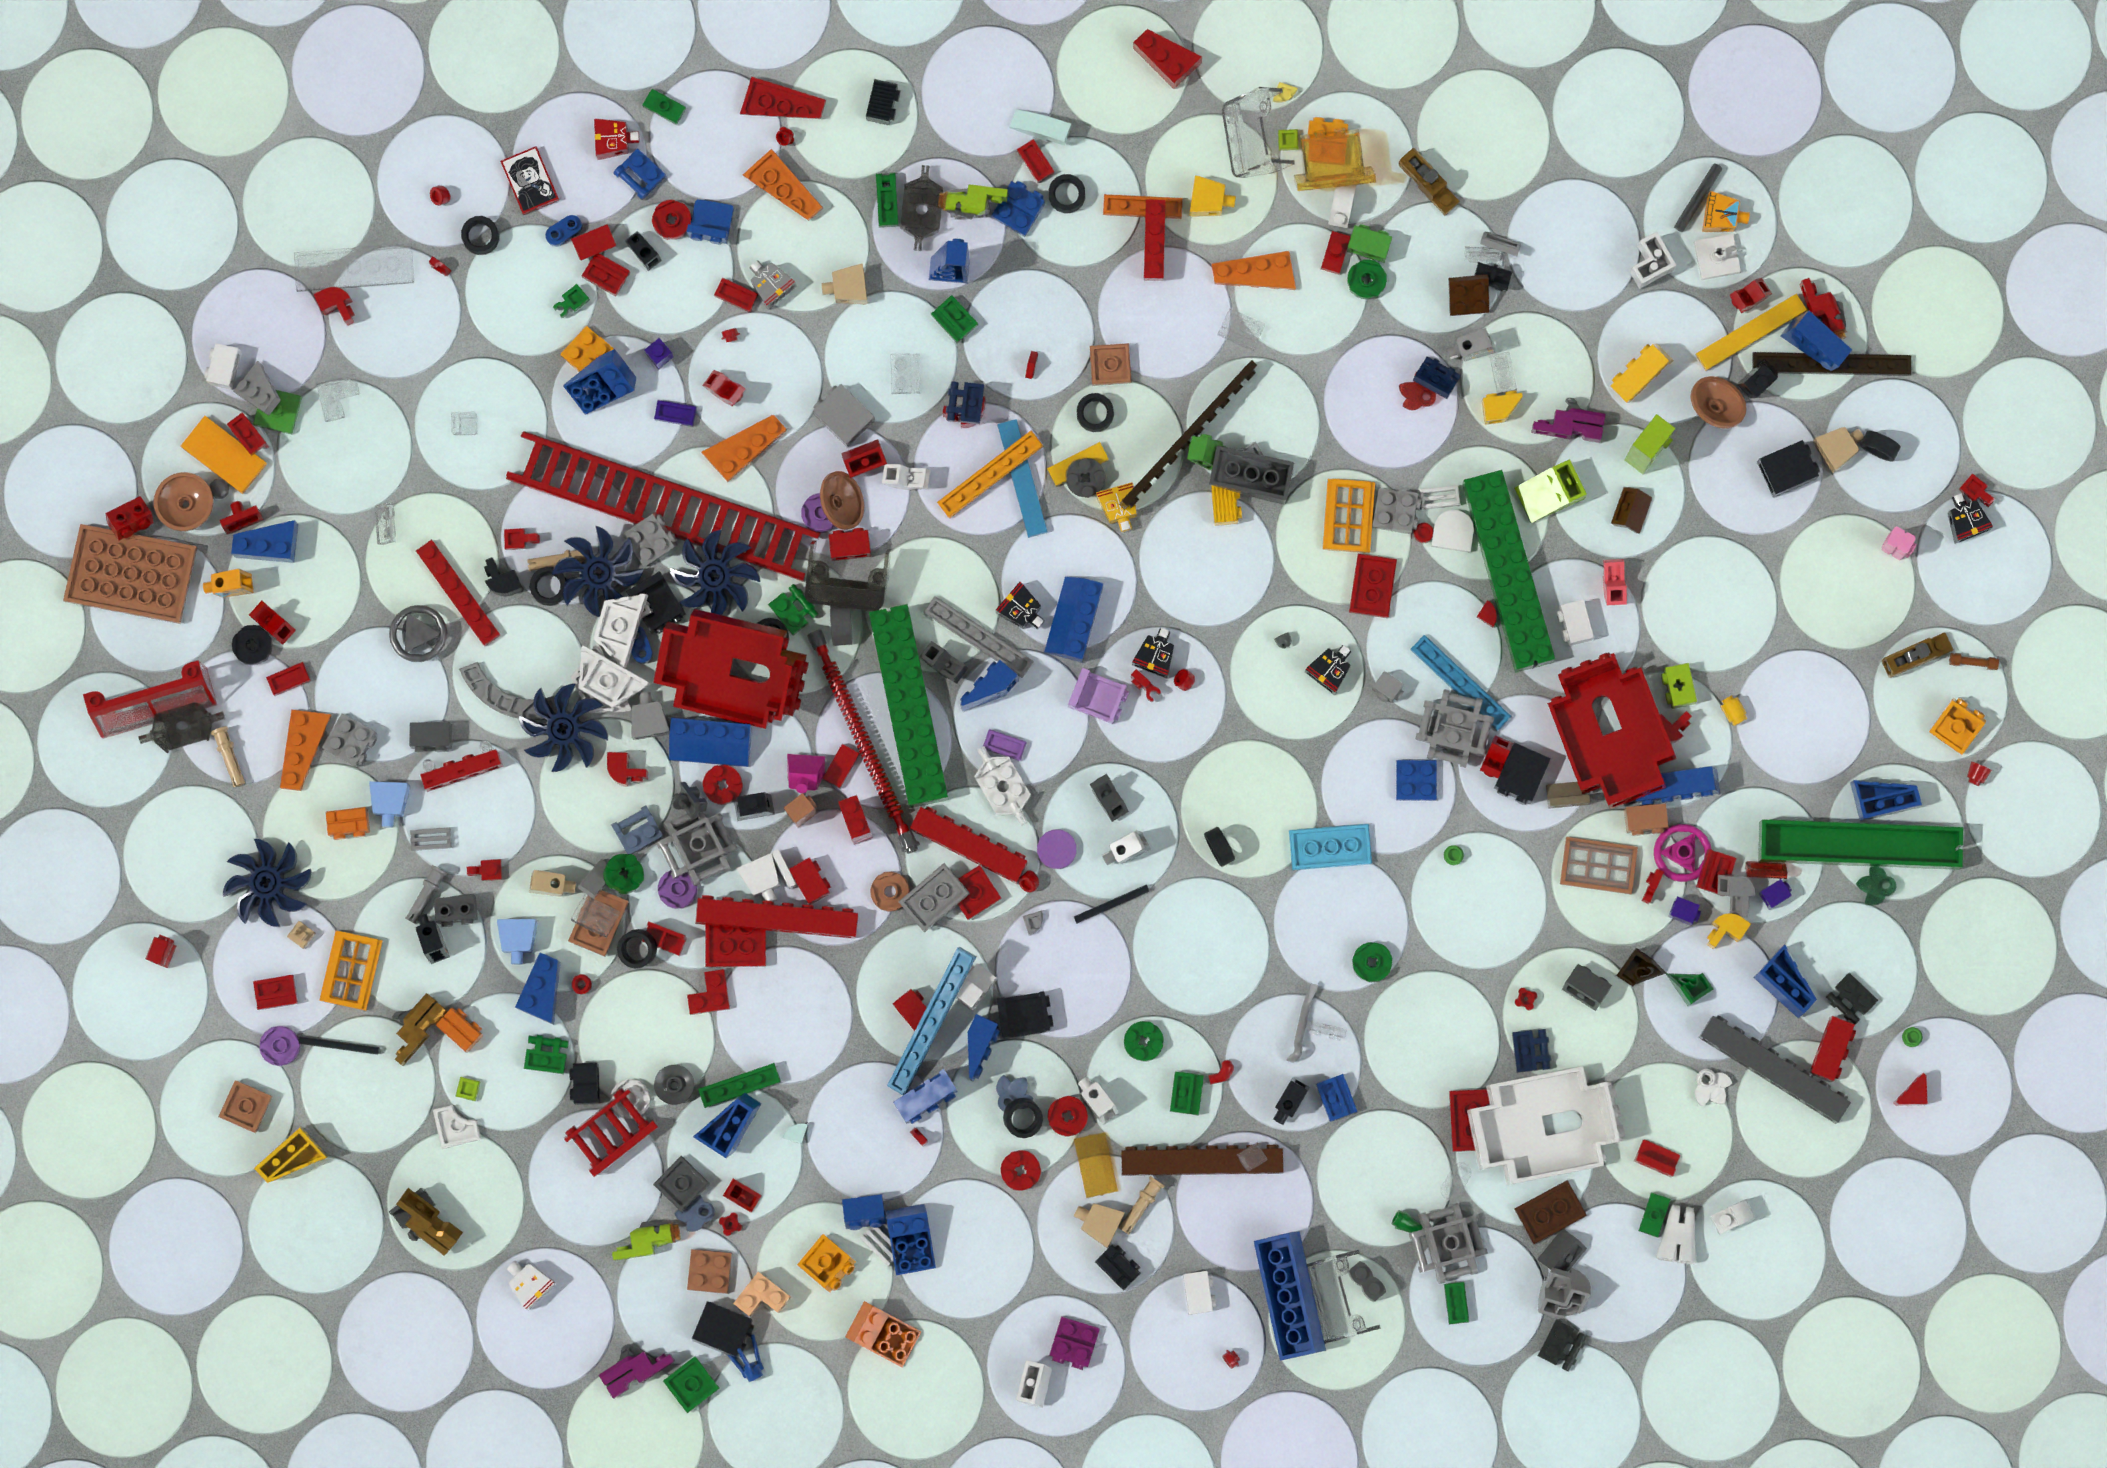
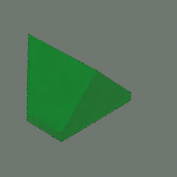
[1665,973,1713,1006]

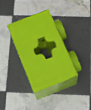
[1661,663,1697,709]

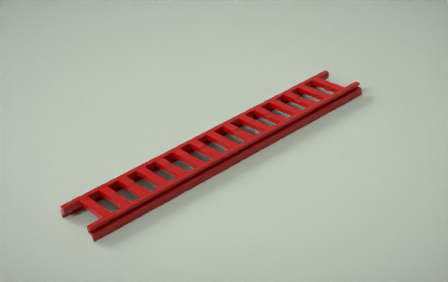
[506,431,821,582]

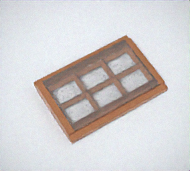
[1560,837,1638,894]

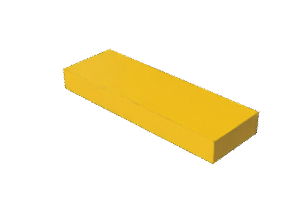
[1047,442,1109,487]

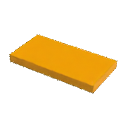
[180,416,267,494]

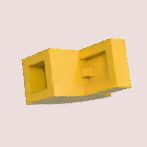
[1707,913,1751,949]

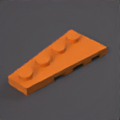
[743,149,823,221]
[1211,251,1296,290]
[701,415,787,482]
[280,709,332,791]

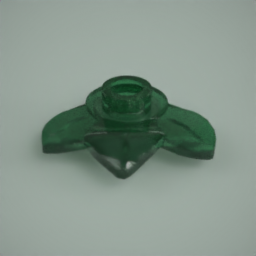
[1856,867,1897,906]

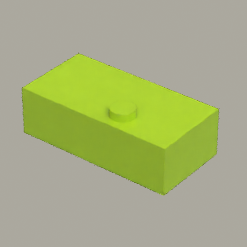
[1624,414,1676,474]

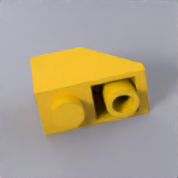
[1482,391,1523,425]

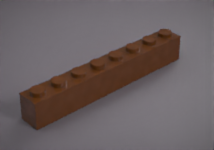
[1121,1145,1284,1176]

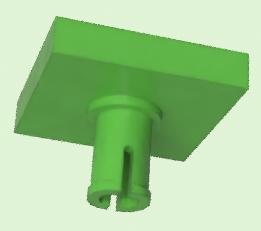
[253,390,302,435]

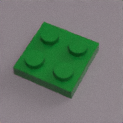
[663,1356,720,1413]

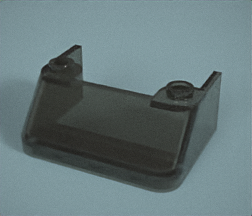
[805,540,892,611]

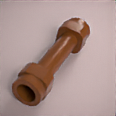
[1949,653,1999,670]

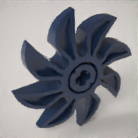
[552,526,644,617]
[670,530,761,615]
[519,683,608,772]
[223,839,312,927]

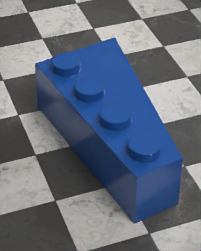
[1636,766,1720,806]

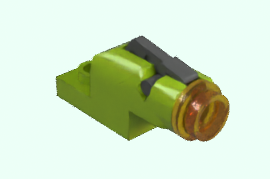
[938,184,1008,219]
[612,1222,681,1261]

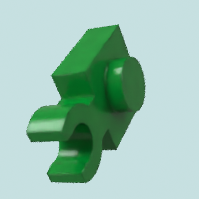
[553,284,590,318]

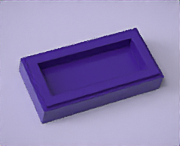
[654,400,697,427]

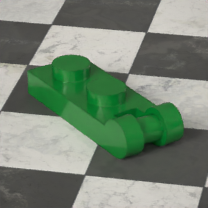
[876,172,899,228]

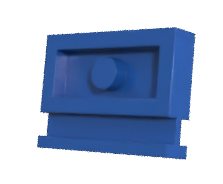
[1316,1074,1357,1122]

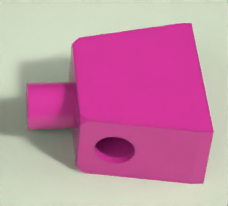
[787,754,825,794]

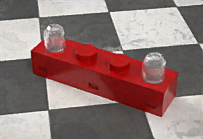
[420,740,503,792]

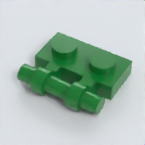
[768,584,819,636]
[524,1034,569,1074]

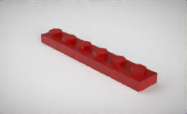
[416,539,500,647]

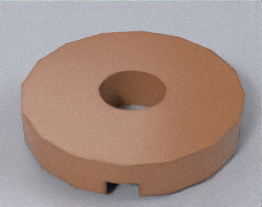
[870,872,910,912]

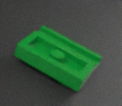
[931,295,978,343]
[1170,1071,1204,1116]

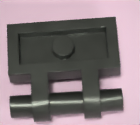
[1826,973,1878,1025]
[1537,1320,1587,1372]

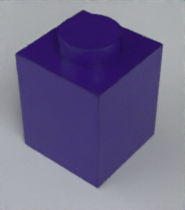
[644,338,674,370]
[1758,879,1792,910]
[1668,896,1701,926]

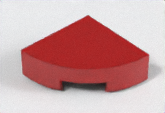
[429,256,451,276]
[1025,351,1038,379]
[1477,600,1497,628]
[910,1127,928,1147]

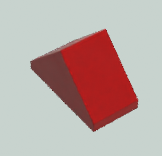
[1893,1073,1928,1106]
[723,1178,762,1213]

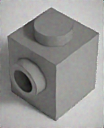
[1372,671,1404,703]

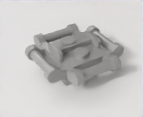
[1415,689,1494,768]
[656,812,738,886]
[1409,1203,1488,1284]

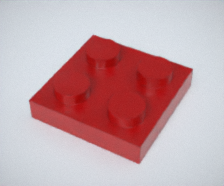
[958,865,1002,920]

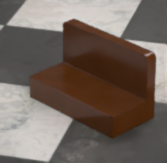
[1611,487,1652,534]

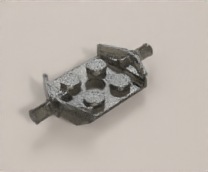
[900,165,943,251]
[138,702,225,753]

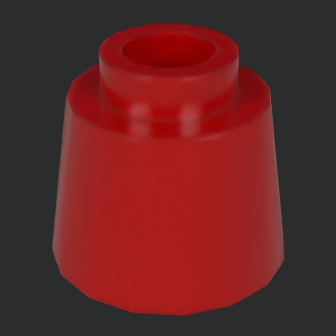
[1967,761,1992,786]

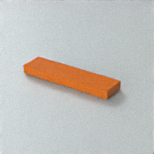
[1103,194,1183,219]

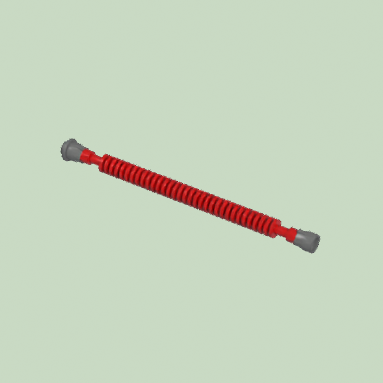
[807,629,920,854]

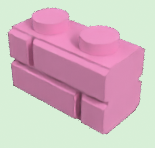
[1881,526,1917,560]

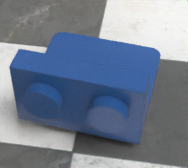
[687,199,734,245]

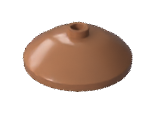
[1690,376,1746,428]
[820,471,864,530]
[154,472,214,531]

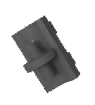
[672,782,708,819]

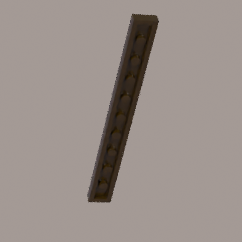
[1119,360,1257,510]

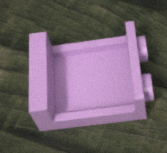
[1068,668,1129,724]

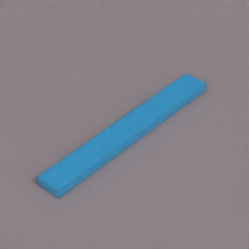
[887,947,977,1095]

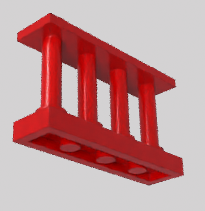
[564,1088,658,1177]

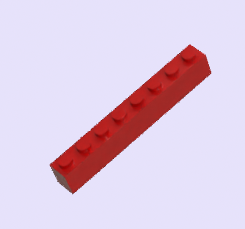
[695,895,858,939]

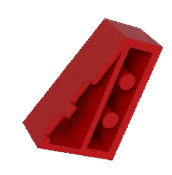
[1133,29,1202,89]

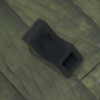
[484,557,523,597]

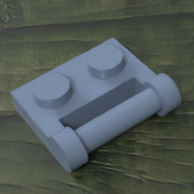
[611,805,664,854]

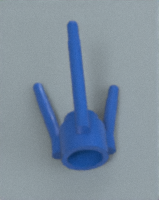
[727,1334,764,1382]

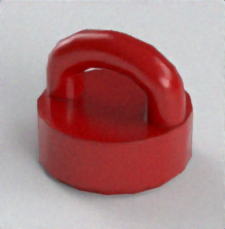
[430,185,451,206]
[1174,669,1195,691]
[1018,870,1039,893]

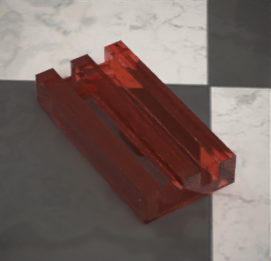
[1745,861,1788,879]

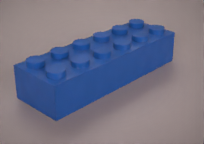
[1254,1231,1326,1361]

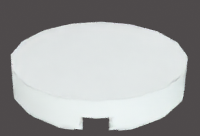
[610,1079,650,1119]

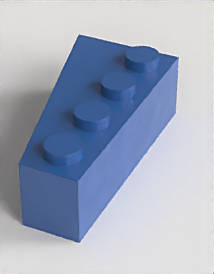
[929,238,970,284]

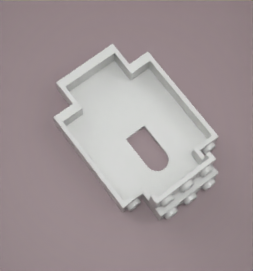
[1467,1066,1625,1185]

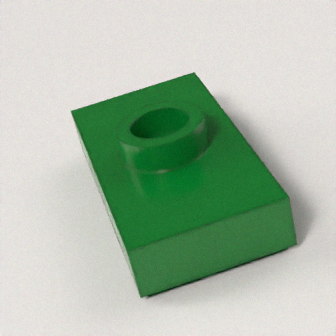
[642,89,686,125]
[1638,1192,1671,1238]
[1444,1282,1469,1325]

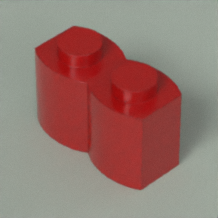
[145,934,177,968]

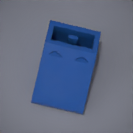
[563,349,636,415]
[960,660,1019,712]
[967,1014,1000,1081]
[885,1204,936,1275]

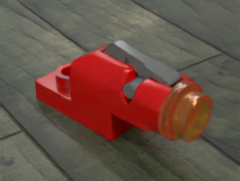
[1799,278,1847,340]

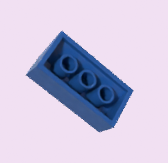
[1044,576,1103,663]
[669,718,752,767]

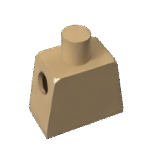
[822,264,868,305]
[1813,427,1864,474]
[529,870,576,897]
[1074,1203,1125,1248]

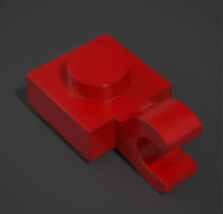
[1959,473,1995,508]
[504,528,540,550]
[1131,669,1161,702]
[467,859,502,881]

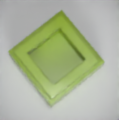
[1278,129,1298,151]
[455,1077,481,1101]

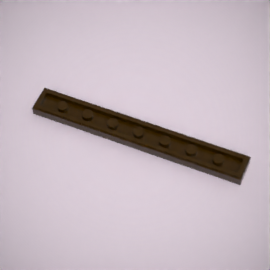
[1752,352,1911,376]

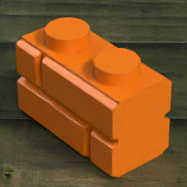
[326,807,370,840]
[436,1008,483,1053]

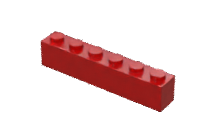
[910,806,1028,884]

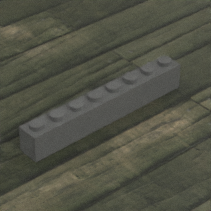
[1698,1015,1851,1124]

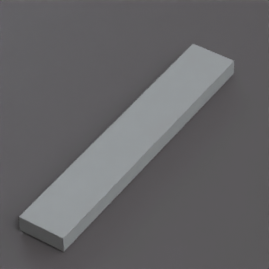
[924,596,1034,678]

